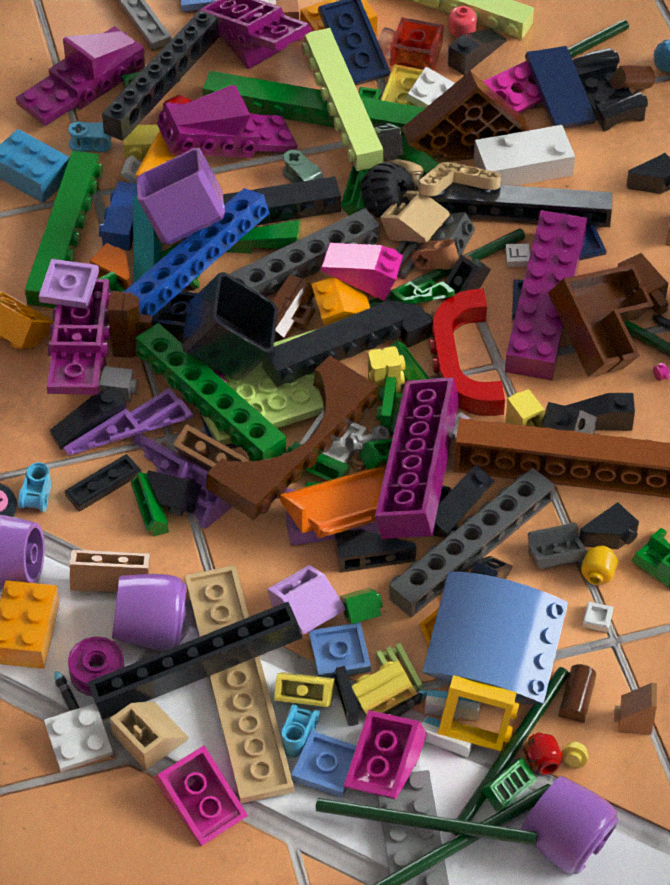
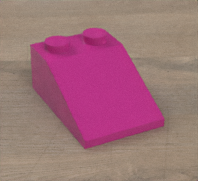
[320,243,403,301]
[344,710,427,800]
[153,745,248,846]

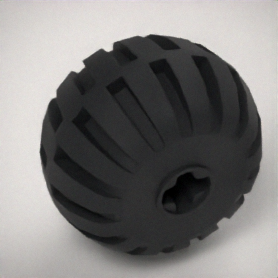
[361,162,415,218]

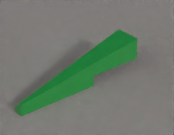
[226,219,301,254]

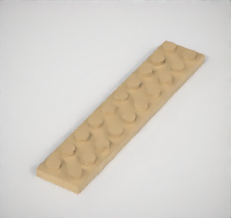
[185,565,294,804]

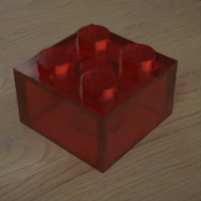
[390,17,444,70]

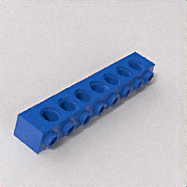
[124,188,270,316]

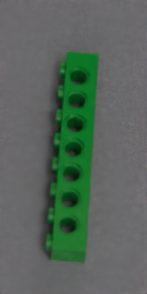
[136,323,286,461]

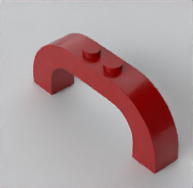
[429,288,505,416]

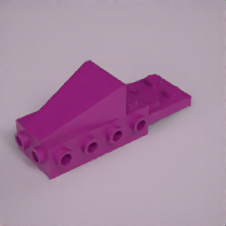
[199,0,311,69]
[16,26,145,126]
[157,85,298,158]
[47,279,110,395]

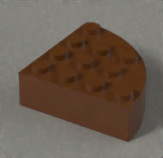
[402,71,530,160]

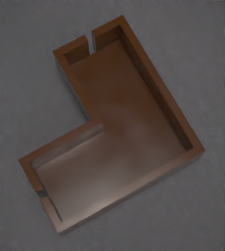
[548,264,654,377]

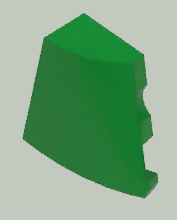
[390,279,455,305]
[631,528,670,588]

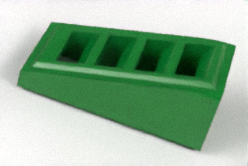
[359,438,393,470]
[481,757,537,811]

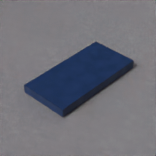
[317,0,391,86]
[525,46,596,128]

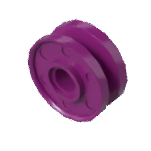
[68,636,124,696]

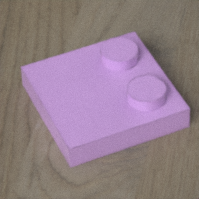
[39,259,99,309]

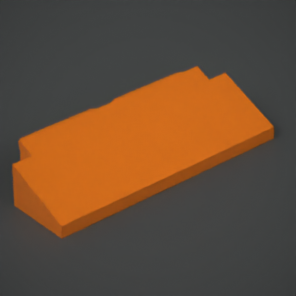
[280,464,387,538]

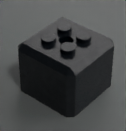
[182,272,278,381]

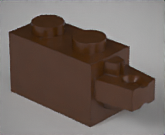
[618,253,668,315]

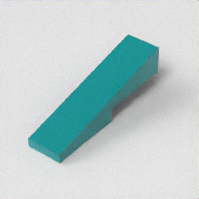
[133,196,162,283]

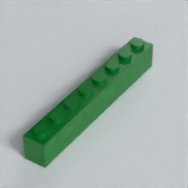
[25,151,103,308]

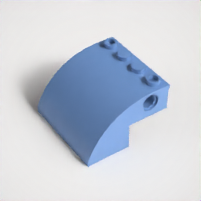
[422,571,568,705]

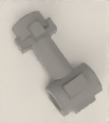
[345,426,389,452]

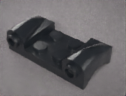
[572,48,648,132]

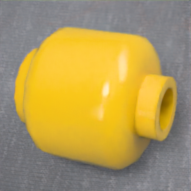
[581,546,618,585]

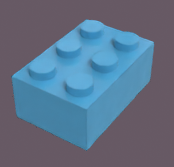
[0,129,70,203]

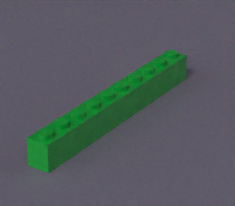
[203,71,425,139]

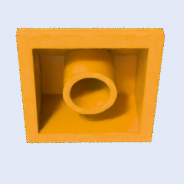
[311,276,370,326]

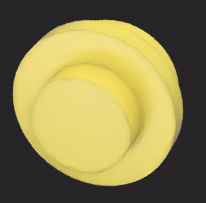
[561,742,588,768]

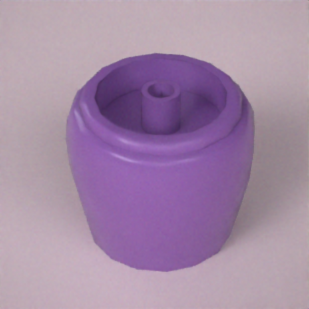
[0,515,45,589]
[112,574,187,651]
[521,776,619,874]

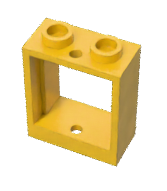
[438,675,519,751]

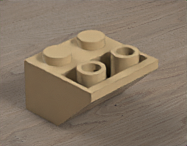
[380,191,450,243]
[110,702,189,771]

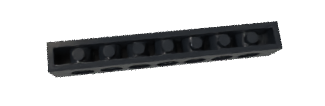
[102,10,219,141]

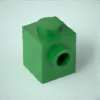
[340,588,383,624]

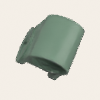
[283,150,323,183]

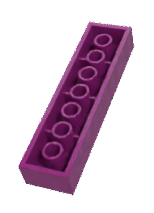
[505,210,587,380]
[375,377,460,539]

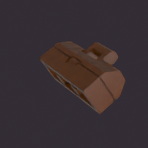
[273,274,316,342]
[108,291,153,358]

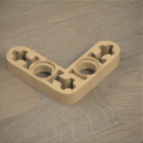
[419,162,501,196]

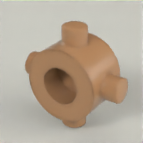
[349,453,366,472]

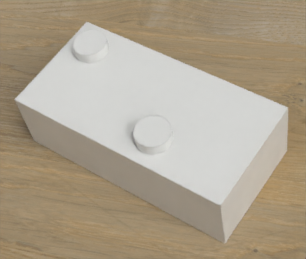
[474,125,575,186]

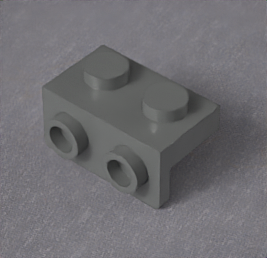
[428,212,475,257]
[528,523,587,569]

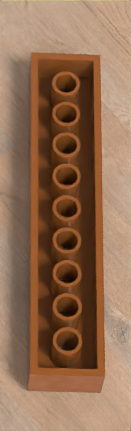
[454,418,670,498]

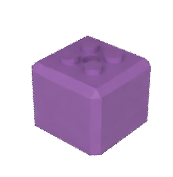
[137,148,225,245]

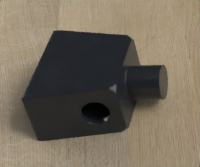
[542,402,598,434]

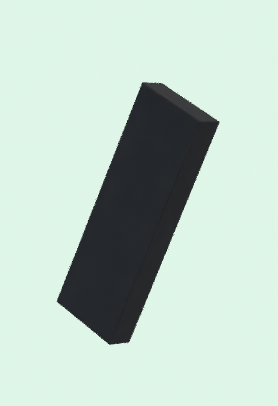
[65,454,141,512]

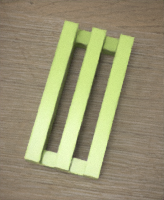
[376,643,422,691]

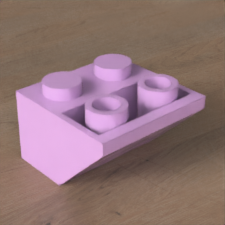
[268,565,345,634]

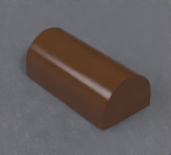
[609,66,655,89]
[558,664,597,723]

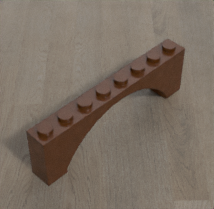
[206,356,377,520]

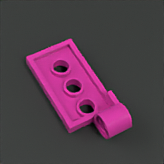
[483,61,543,113]

